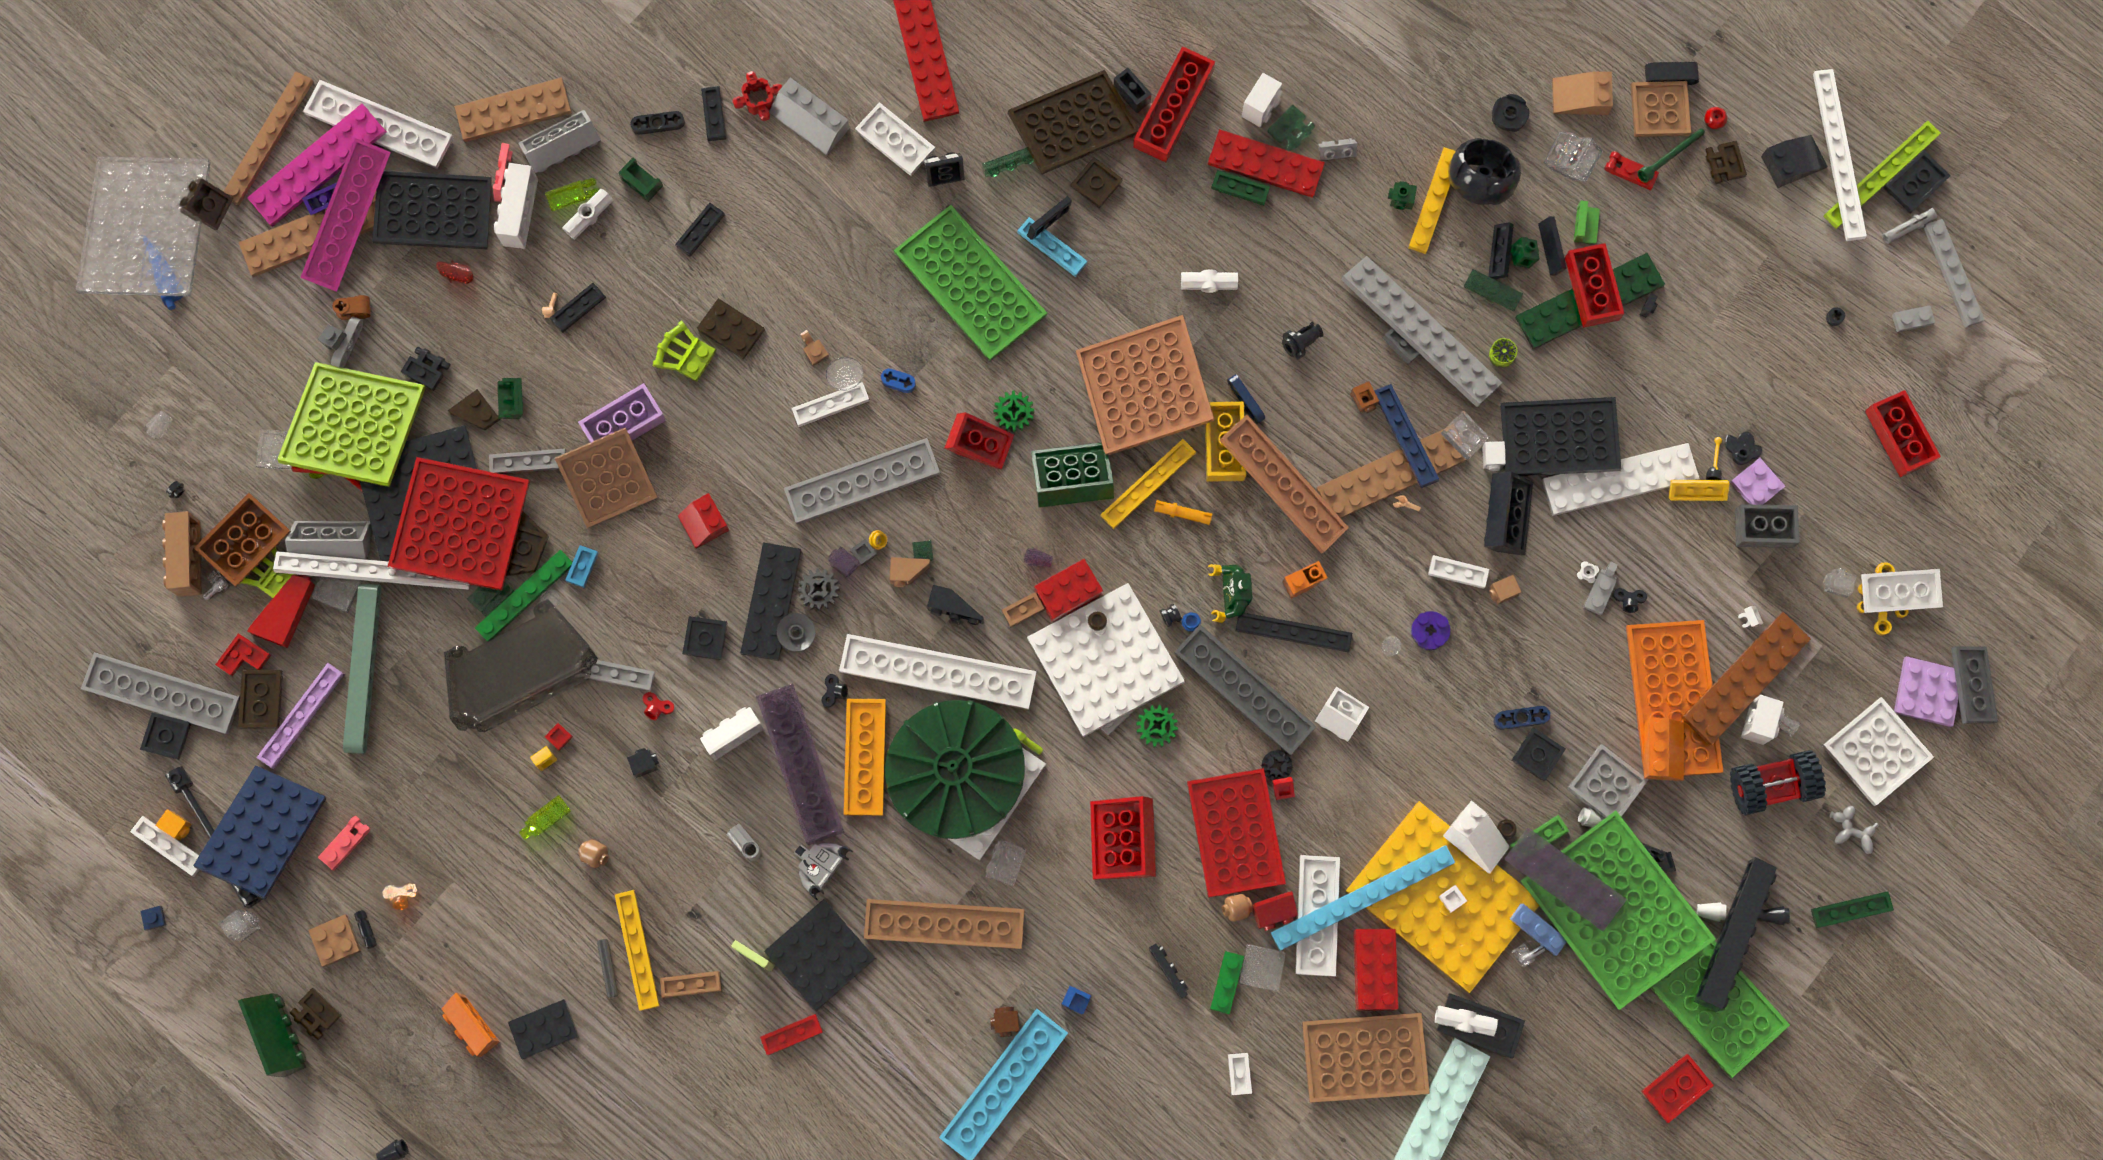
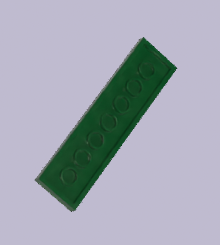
[1515,253,1665,349]

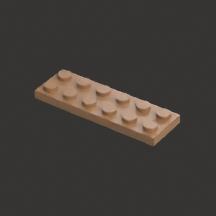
[454,77,572,142]

